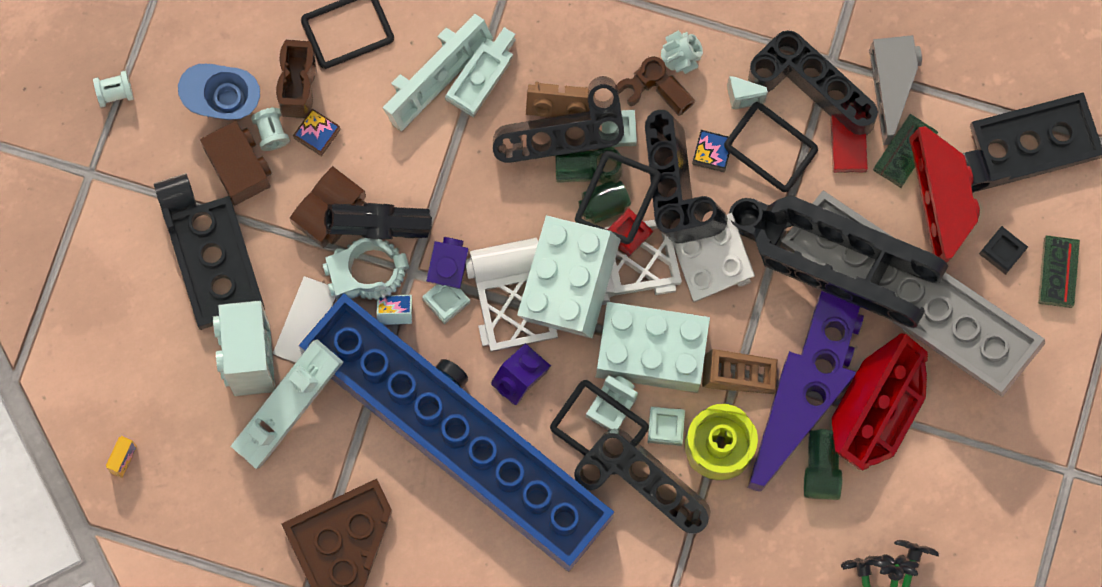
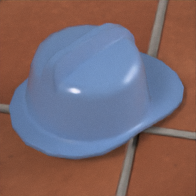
[178,64,260,120]

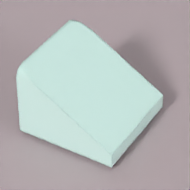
[727,76,768,110]

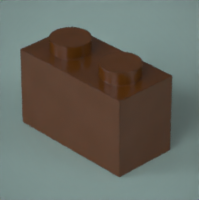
[200,121,272,206]

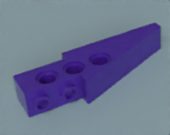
[748,291,864,492]

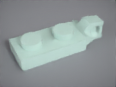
[445,27,516,118]

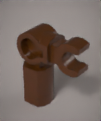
[617,56,695,116]

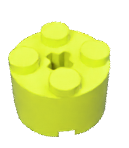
[685,404,758,480]

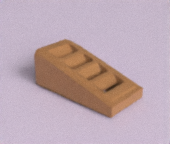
[702,349,778,394]

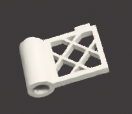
[602,220,682,305]
[465,237,558,352]

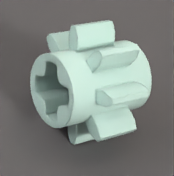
[661,30,703,74]

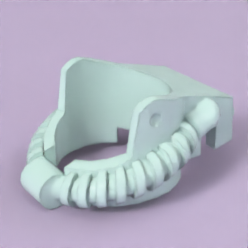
[323,238,409,300]

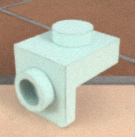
[586,375,638,430]

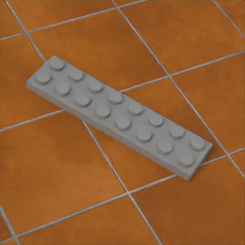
[781,190,1045,397]

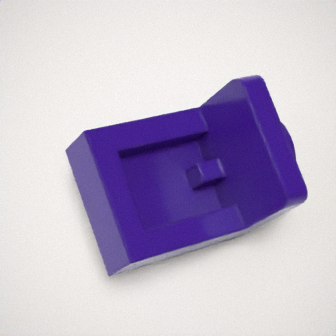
[426,237,469,289]
[491,343,551,405]

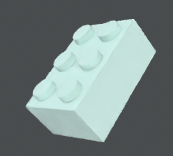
[517,215,621,338]
[213,301,275,396]
[596,302,710,393]

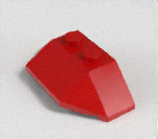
[909,126,980,263]
[831,333,928,471]

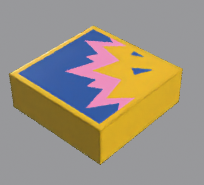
[106,436,137,478]

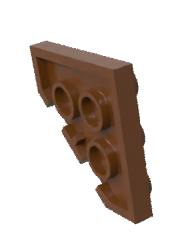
[281,478,392,587]

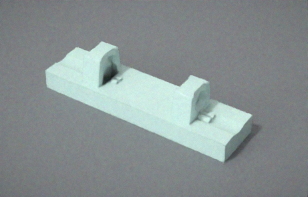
[382,14,493,132]
[230,339,343,469]

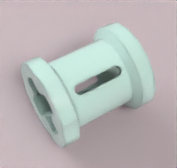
[93,70,134,108]
[251,107,290,151]

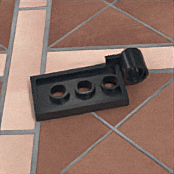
[963,92,1102,193]
[153,173,265,330]

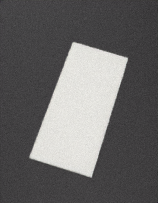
[273,276,336,363]

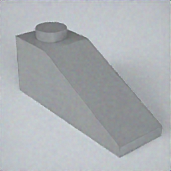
[869,35,922,145]

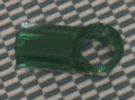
[556,147,623,185]
[803,429,842,500]

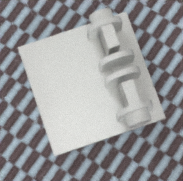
[673,213,755,302]

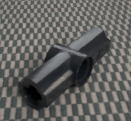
[324,203,432,239]

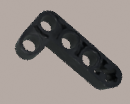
[748,30,878,135]
[493,76,624,163]
[645,110,728,243]
[574,428,711,534]

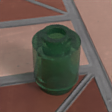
[578,180,631,224]

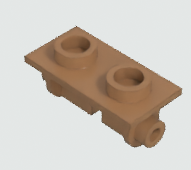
[525,82,595,117]

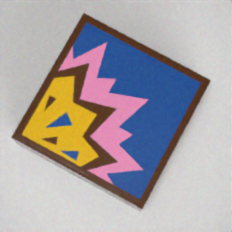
[293,109,341,156]

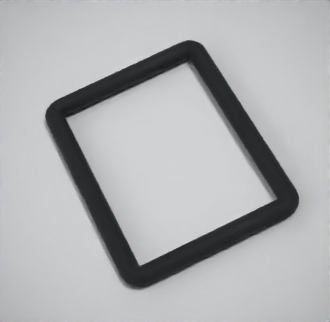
[301,0,394,69]
[724,102,818,192]
[575,151,661,244]
[550,380,649,475]

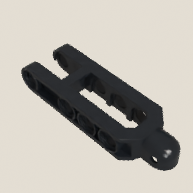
[729,195,948,328]

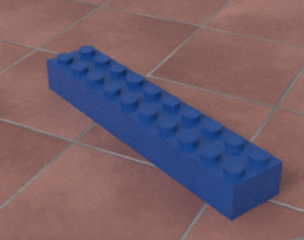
[299,293,614,572]

